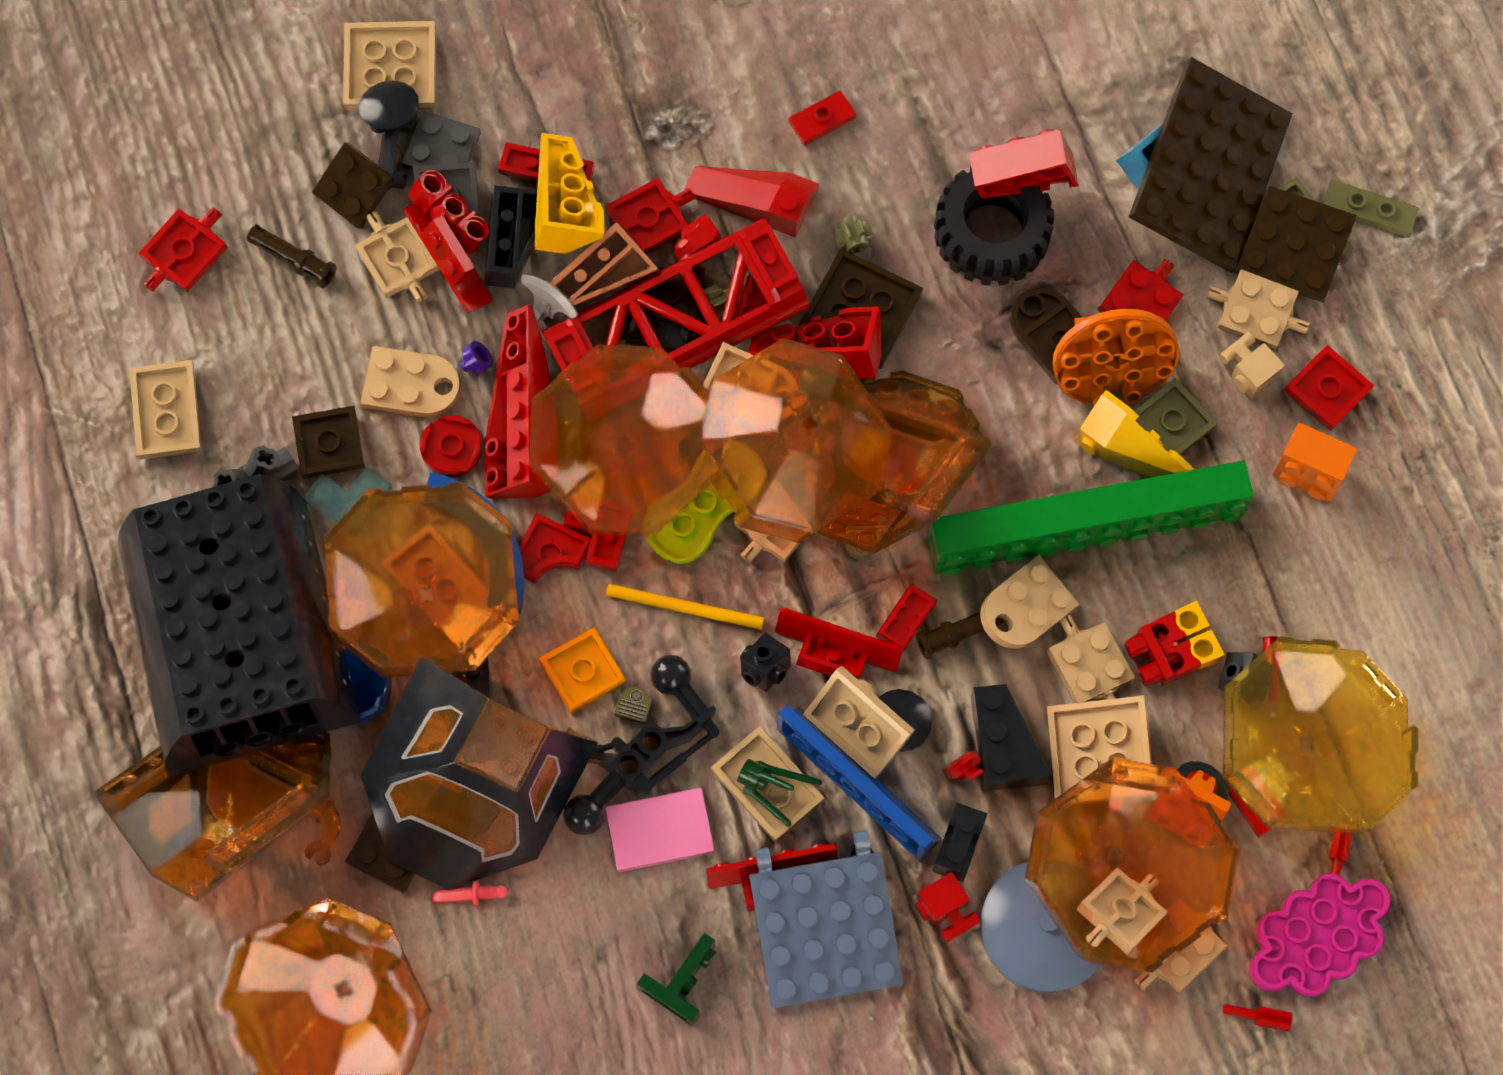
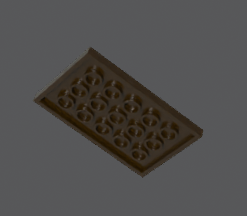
[1128,57,1293,273]

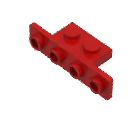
[404,204,493,313]
[775,608,904,680]
[706,843,838,912]

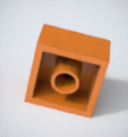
[1272,422,1358,501]

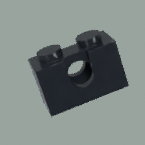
[932,802,988,882]

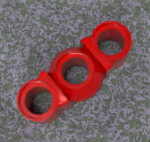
[409,170,490,254]

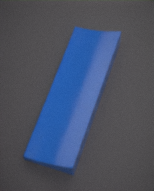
[777,705,942,862]

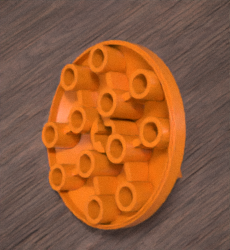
[1052,309,1179,406]

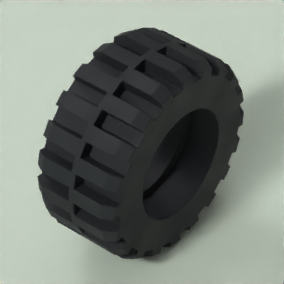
[934,166,1055,286]

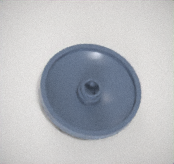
[980,859,1112,993]

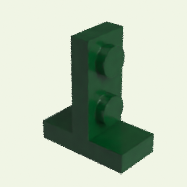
[636,933,717,1026]

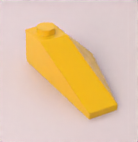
[535,133,604,254]
[1078,390,1194,477]

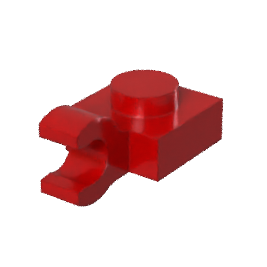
[942,750,983,781]

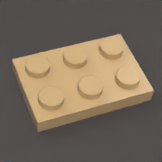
[129,360,202,460]
[803,666,915,779]
[711,726,825,843]

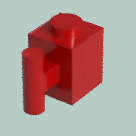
[915,872,981,943]

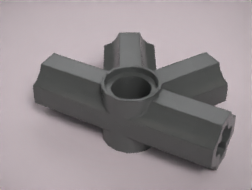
[212,445,300,487]

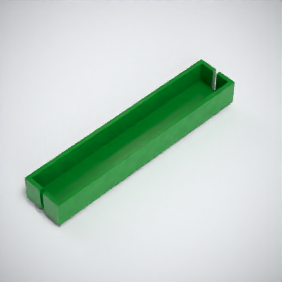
[927,460,1254,576]

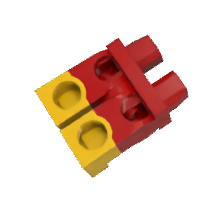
[1124,600,1225,687]

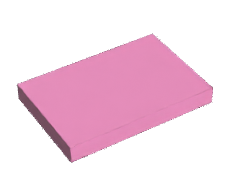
[605,788,715,872]

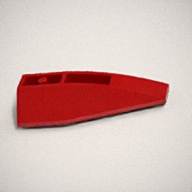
[485,305,557,499]

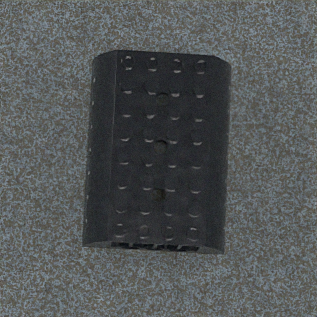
[118,474,361,778]

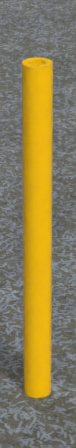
[606,584,764,630]

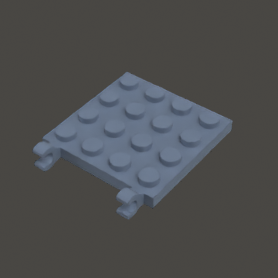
[749,830,904,1008]

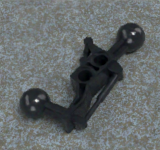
[563,655,719,835]

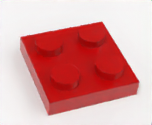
[1284,345,1374,431]

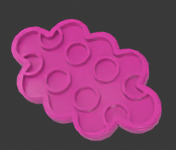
[1249,873,1391,997]

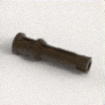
[247,224,337,288]
[916,611,1006,660]

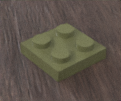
[1134,378,1218,456]

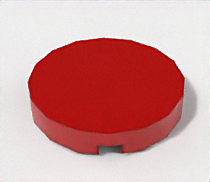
[420,415,483,477]

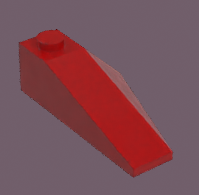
[748,307,882,378]

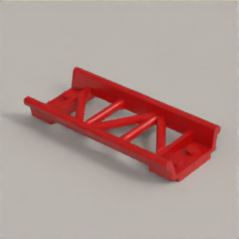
[542,218,811,421]

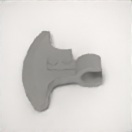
[521,274,578,325]

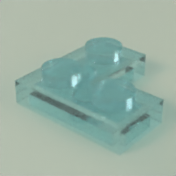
[303,467,393,537]

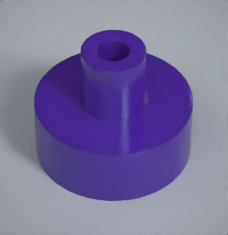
[460,341,493,374]

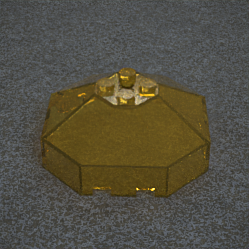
[1223,636,1418,834]

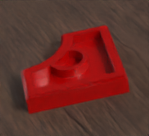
[518,513,591,584]

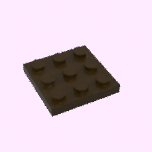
[1236,186,1357,303]
[798,248,923,369]

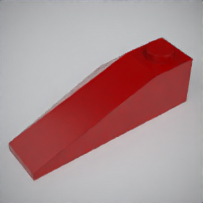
[684,166,819,238]

